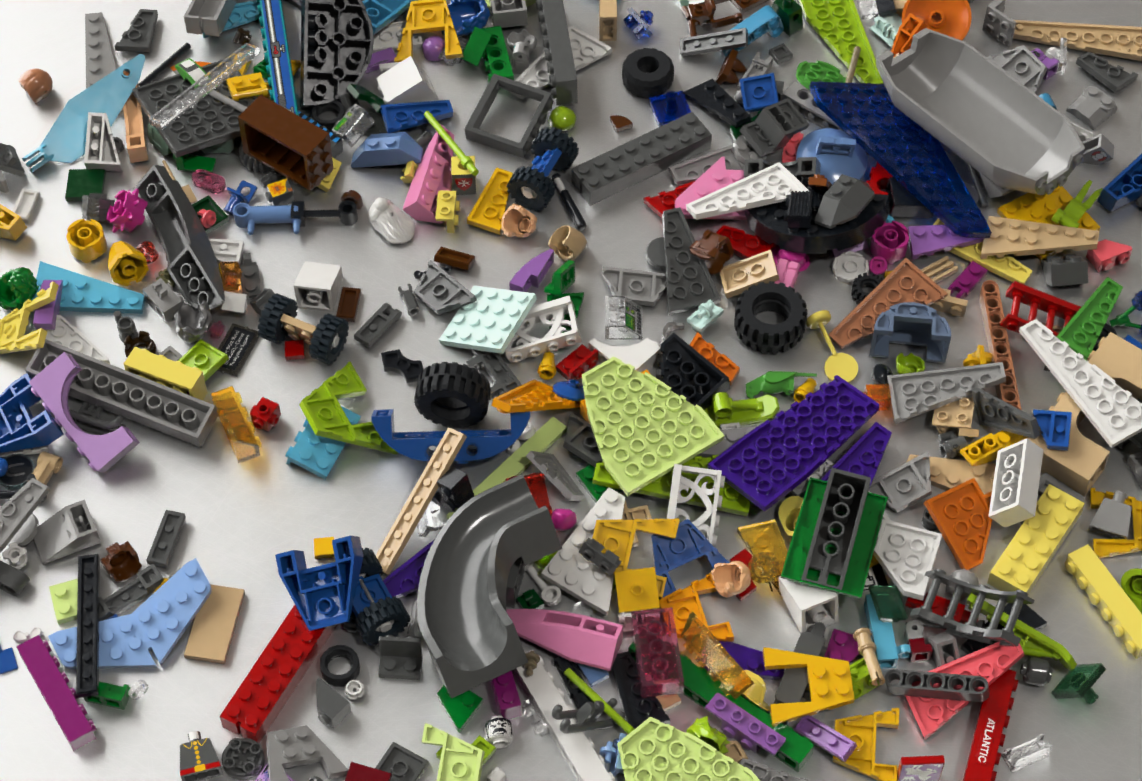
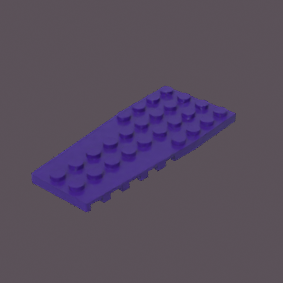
[708,375,879,512]

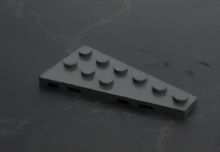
[662,207,721,315]

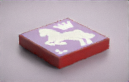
[897,755,945,781]

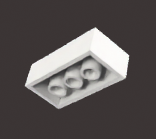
[989,438,1043,528]

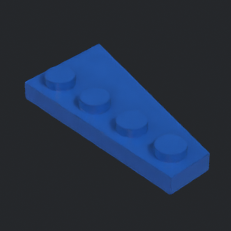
[380,100,453,134]

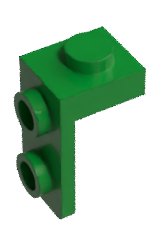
[173,154,216,174]

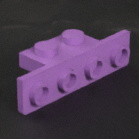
[705,693,786,756]

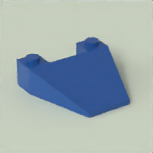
[0,373,64,453]
[275,535,363,631]

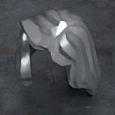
[174,300,213,343]

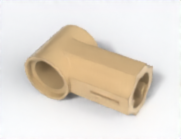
[27,451,63,485]

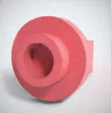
[197,209,216,228]

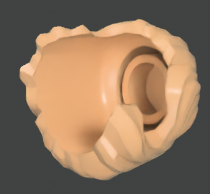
[501,203,537,238]
[711,561,751,598]

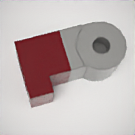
[904,620,933,663]

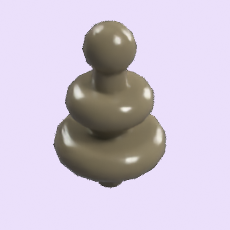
[524,651,540,676]

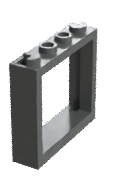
[464,74,554,158]

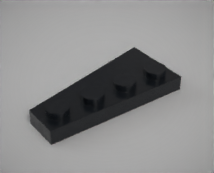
[683,79,751,128]

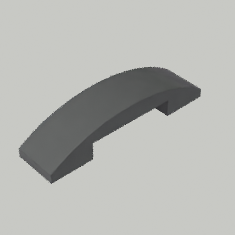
[99,564,164,621]

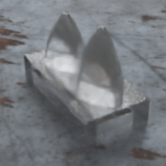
[417,500,445,537]

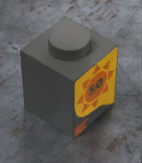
[265,178,295,206]

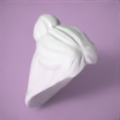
[369,197,415,244]

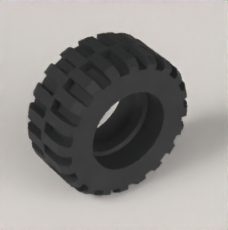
[734,281,807,354]
[414,362,491,428]

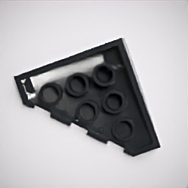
[661,333,730,410]

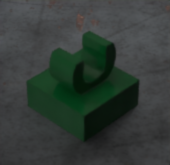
[516,589,544,609]

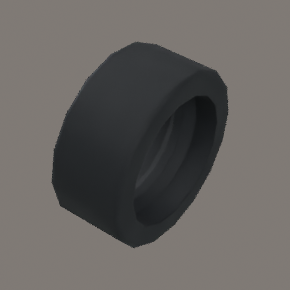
[311,99,345,132]
[320,645,360,687]

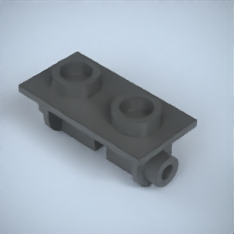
[579,538,622,576]

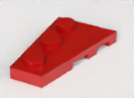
[716,225,777,259]

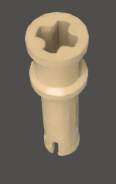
[853,628,885,686]

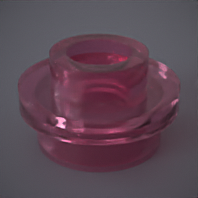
[209,321,226,339]

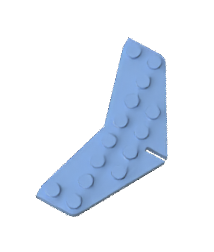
[48,558,212,669]

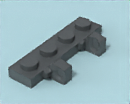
[466,349,522,400]

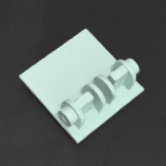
[869,13,902,47]

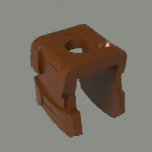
[689,229,734,275]

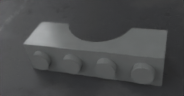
[744,157,821,182]

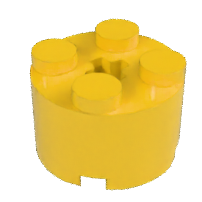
[66,219,107,263]

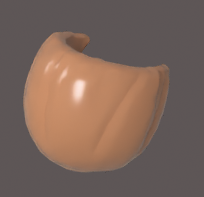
[19,68,53,104]

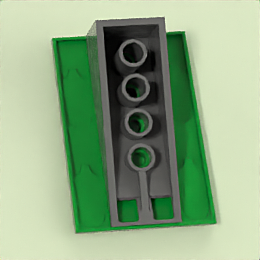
[781,467,888,599]

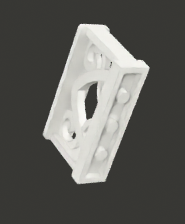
[505,295,582,363]
[667,464,725,547]

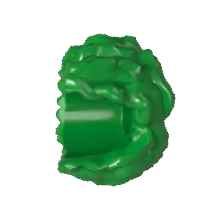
[0,267,39,310]

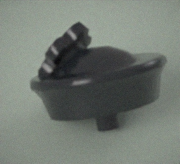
[872,364,893,386]

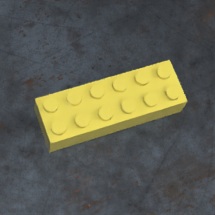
[987,484,1085,595]

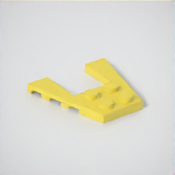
[0,282,59,354]

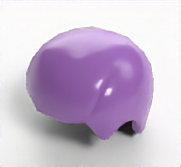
[422,36,446,61]

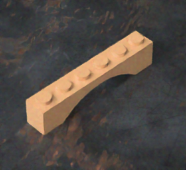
[123,71,149,163]

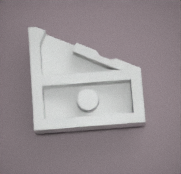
[208,238,244,273]

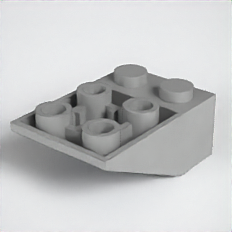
[33,499,101,565]

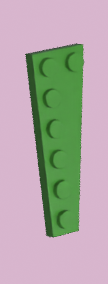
[1056,277,1123,361]

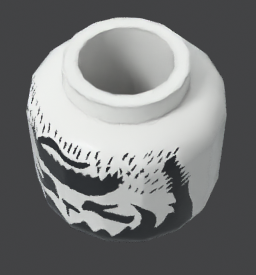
[485,715,514,749]

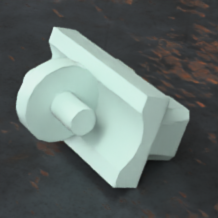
[687,300,724,334]

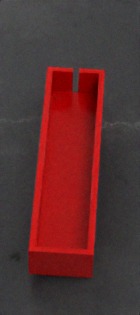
[220,605,338,743]

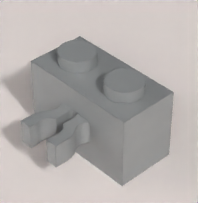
[142,278,184,323]

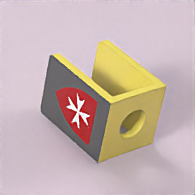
[451,156,476,195]

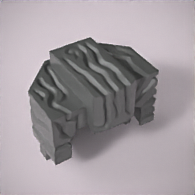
[81,193,115,222]

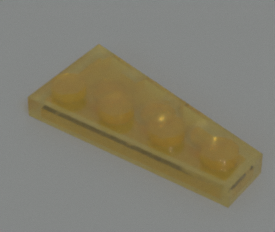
[737,519,788,595]

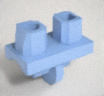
[599,733,627,777]

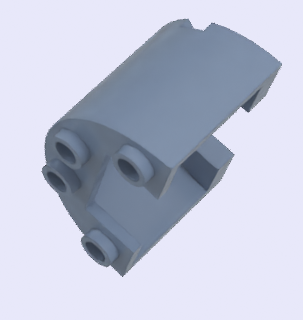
[869,302,951,363]

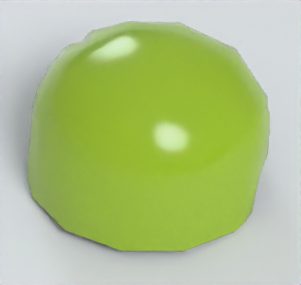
[548,106,576,131]
[896,352,925,374]

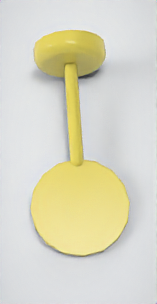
[806,310,858,383]

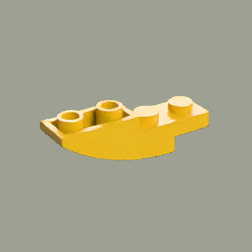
[960,430,1028,466]

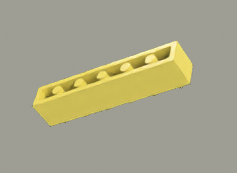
[1065,544,1142,659]

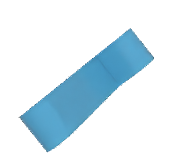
[721,5,784,56]

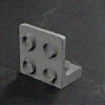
[982,0,1016,47]

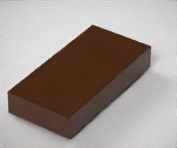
[434,247,475,270]
[336,287,361,322]

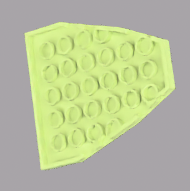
[582,357,725,497]
[617,717,760,781]

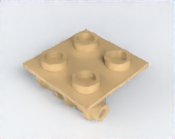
[932,397,975,434]

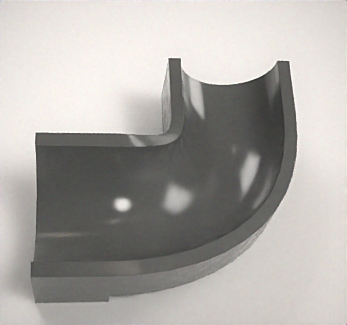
[417,474,562,698]

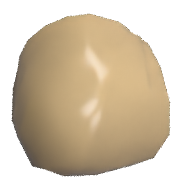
[548,225,587,262]

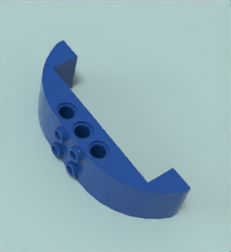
[371,409,530,464]

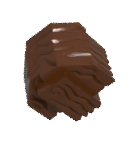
[100,541,142,582]

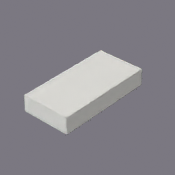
[13,189,41,223]

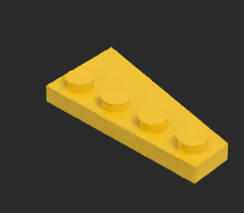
[467,168,513,235]

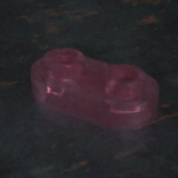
[192,169,226,194]

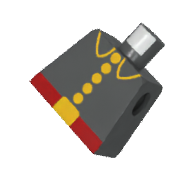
[180,731,223,781]

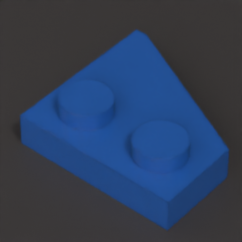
[1033,409,1072,451]

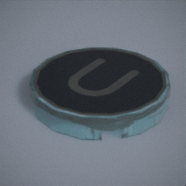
[0,454,35,490]

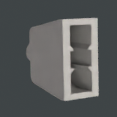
[1088,491,1132,539]

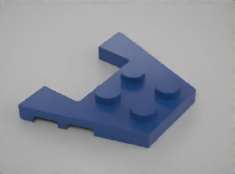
[651,519,730,599]

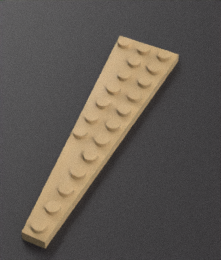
[1013,20,1142,61]

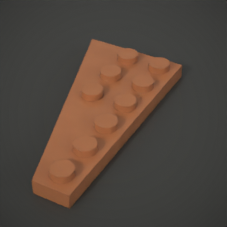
[828,258,948,349]

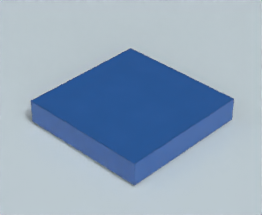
[739,73,779,113]

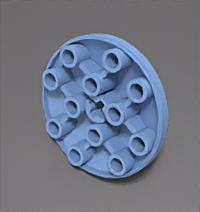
[796,128,868,185]

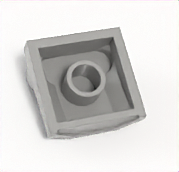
[1066,86,1117,130]

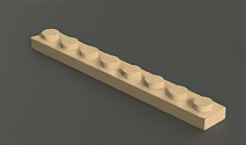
[376,427,467,575]

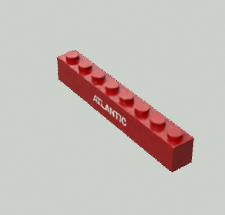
[963,669,1019,781]

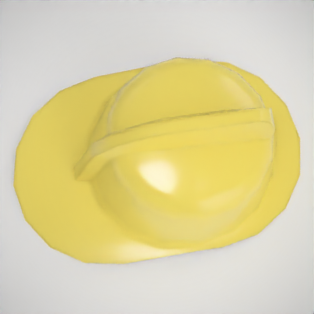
[778,496,803,537]
[728,670,770,712]

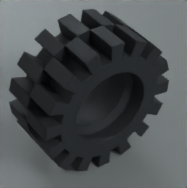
[851,272,884,304]

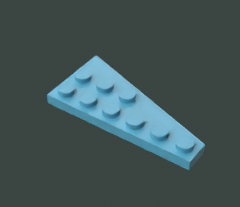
[32,261,145,314]

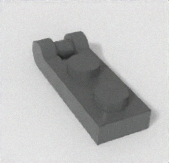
[354,303,402,348]

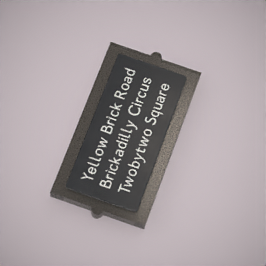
[217,323,259,377]

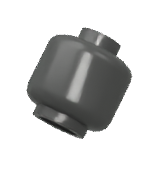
[1020,657,1053,686]

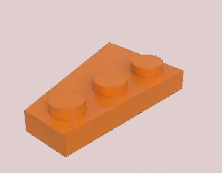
[690,332,740,386]

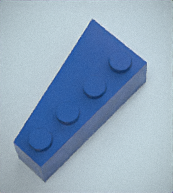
[1097,154,1142,212]

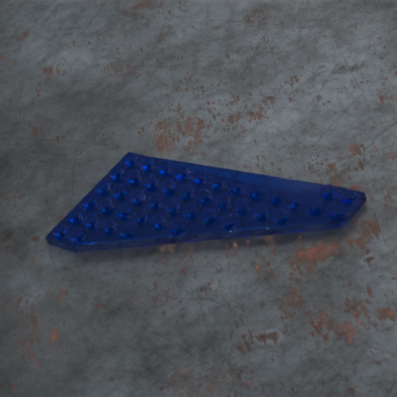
[809,81,992,238]

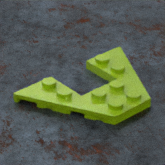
[299,361,399,455]

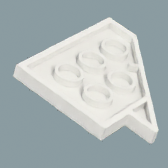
[46,315,110,364]
[873,519,942,601]

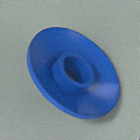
[553,379,585,401]

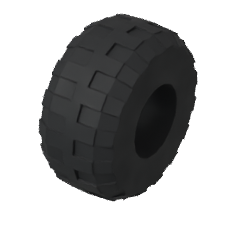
[622,48,674,98]

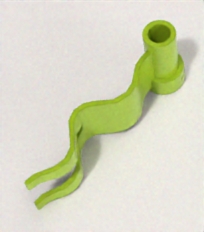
[1051,180,1103,228]

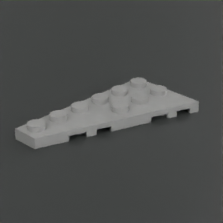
[887,362,1006,424]

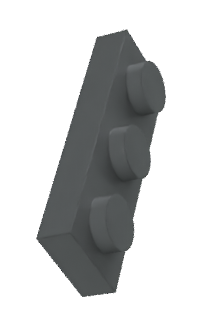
[146,510,186,568]

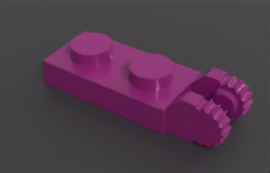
[948,261,988,299]

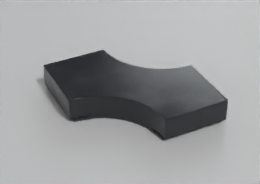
[381,349,423,383]

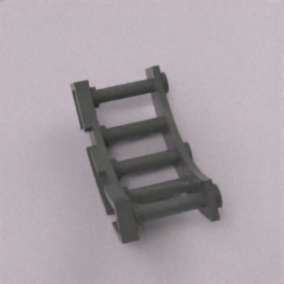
[910,569,1035,646]

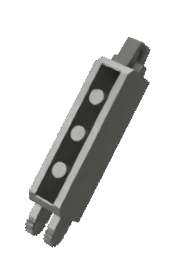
[774,622,828,725]

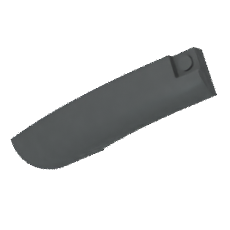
[133,165,225,309]

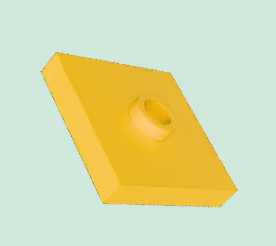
[614,567,660,613]

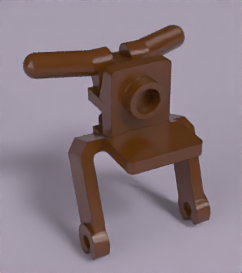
[681,0,743,37]

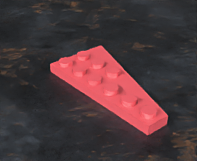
[905,642,1025,740]

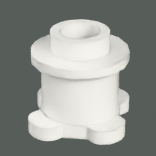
[2,542,28,569]

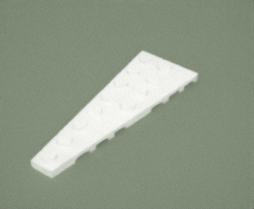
[1019,319,1142,448]

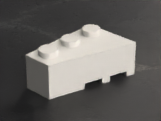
[84,112,123,172]

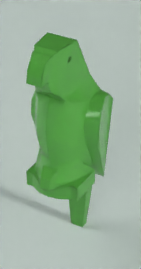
[746,371,817,399]

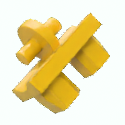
[963,345,992,367]

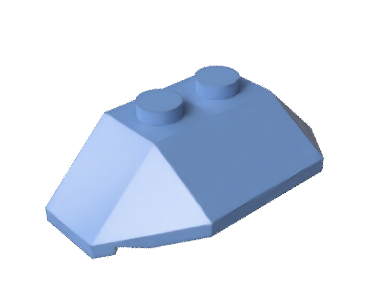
[351,132,423,168]

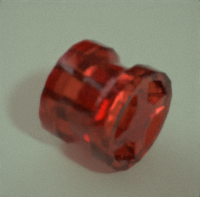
[136,241,159,264]

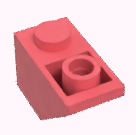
[1086,239,1133,272]

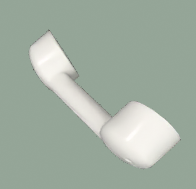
[524,562,562,606]

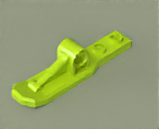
[704,392,780,428]
[966,593,1077,671]

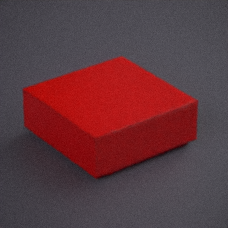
[285,340,305,361]

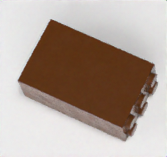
[238,95,333,191]

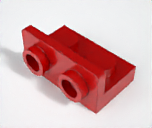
[556,344,598,380]

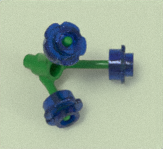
[1110,291,1142,335]

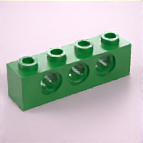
[481,26,514,90]

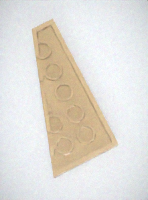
[980,216,1100,259]
[906,454,996,495]

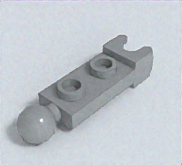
[734,52,773,103]

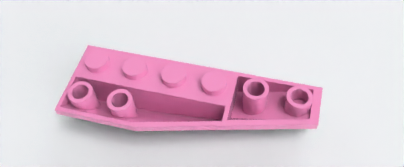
[402,124,454,224]
[506,609,623,671]

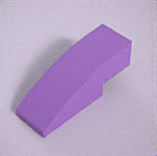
[509,249,554,292]
[33,280,63,330]

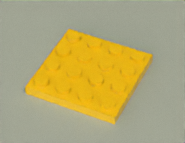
[997,186,1101,261]

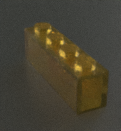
[211,386,262,463]
[681,612,754,699]

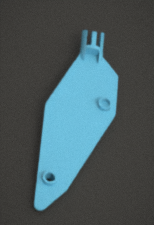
[22,54,145,173]

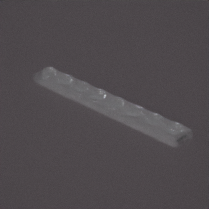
[148,43,260,129]

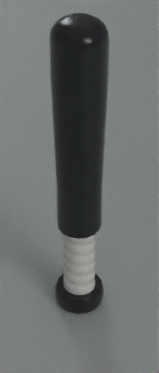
[551,173,586,231]

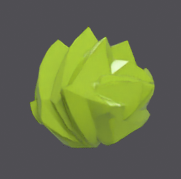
[686,716,730,754]

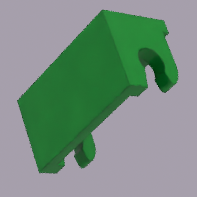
[461,27,493,67]
[84,681,132,710]

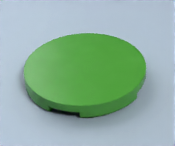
[796,60,846,96]

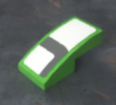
[175,58,211,90]

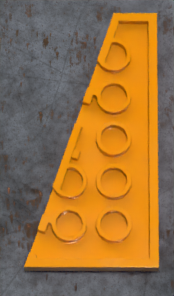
[491,379,580,414]

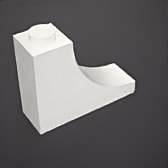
[588,337,661,372]

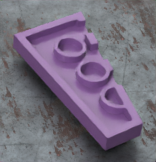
[908,223,984,260]

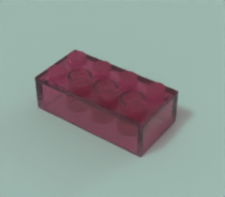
[631,607,684,698]

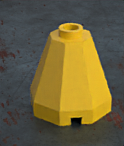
[108,241,149,286]

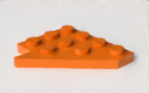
[924,478,992,570]

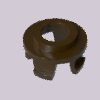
[124,331,157,358]

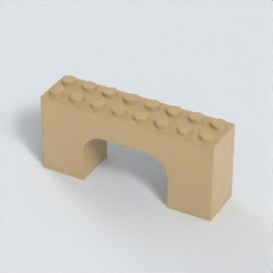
[1028,332,1142,497]

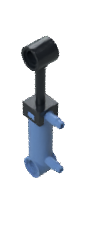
[233,200,358,235]

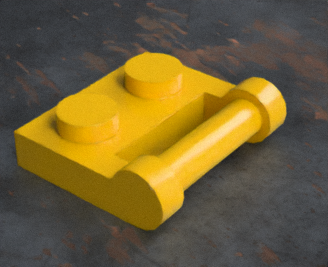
[226,72,268,101]

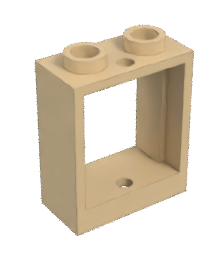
[599,0,617,41]

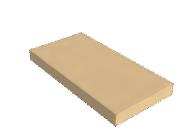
[184,584,245,664]

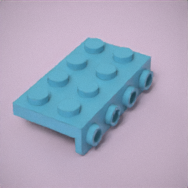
[285,406,361,480]

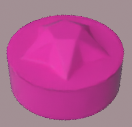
[869,256,888,275]

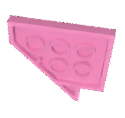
[675,157,747,220]

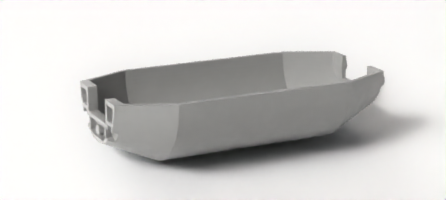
[876,28,1085,195]

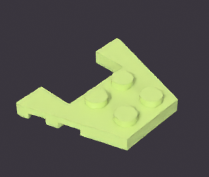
[422,723,485,781]

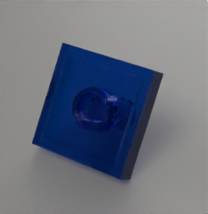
[649,91,691,127]

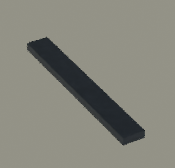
[76,554,100,698]

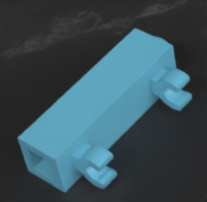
[864,592,911,669]

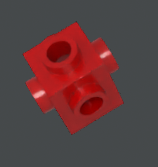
[250,397,281,432]

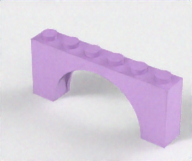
[29,352,140,473]

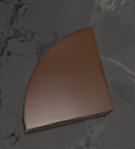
[610,115,633,133]

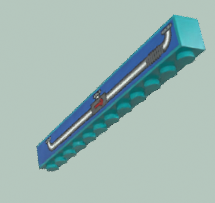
[257,0,299,116]

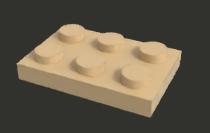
[720,249,780,299]

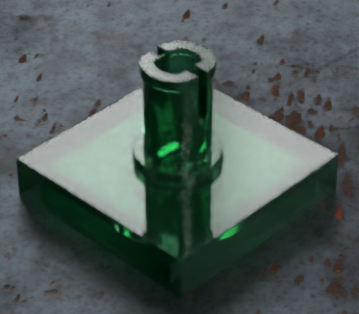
[1051,663,1106,704]

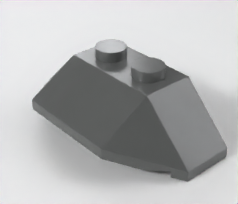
[815,174,875,229]

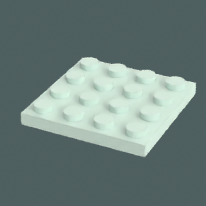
[439,286,537,354]

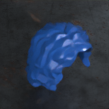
[442,0,490,37]

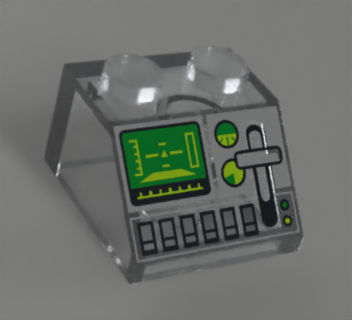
[332,103,375,148]
[605,296,643,340]

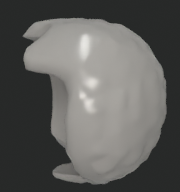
[507,29,537,54]

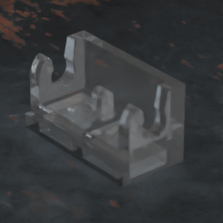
[1001,734,1052,773]

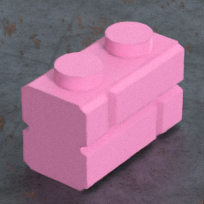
[775,258,800,288]

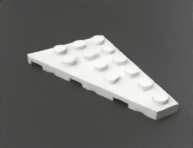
[541,487,625,616]

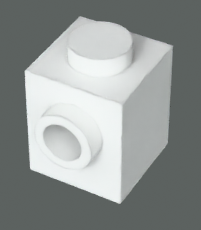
[220,291,249,315]

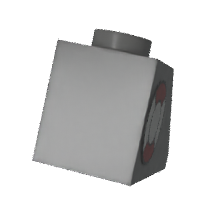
[1081,134,1114,165]

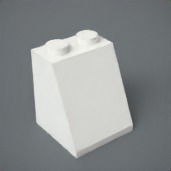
[376,56,438,104]
[293,261,343,312]
[779,576,839,634]

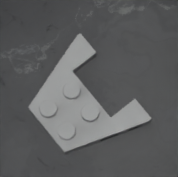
[266,725,348,781]

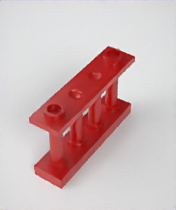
[1000,281,1081,336]

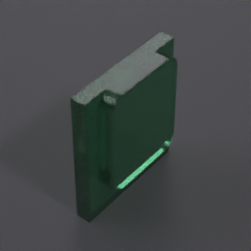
[868,586,908,622]

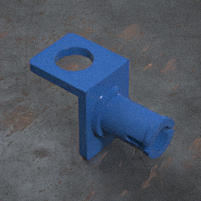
[223,181,257,216]

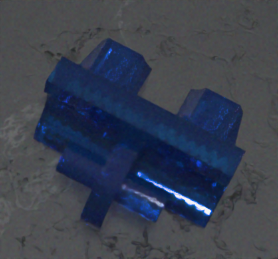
[623,7,653,39]

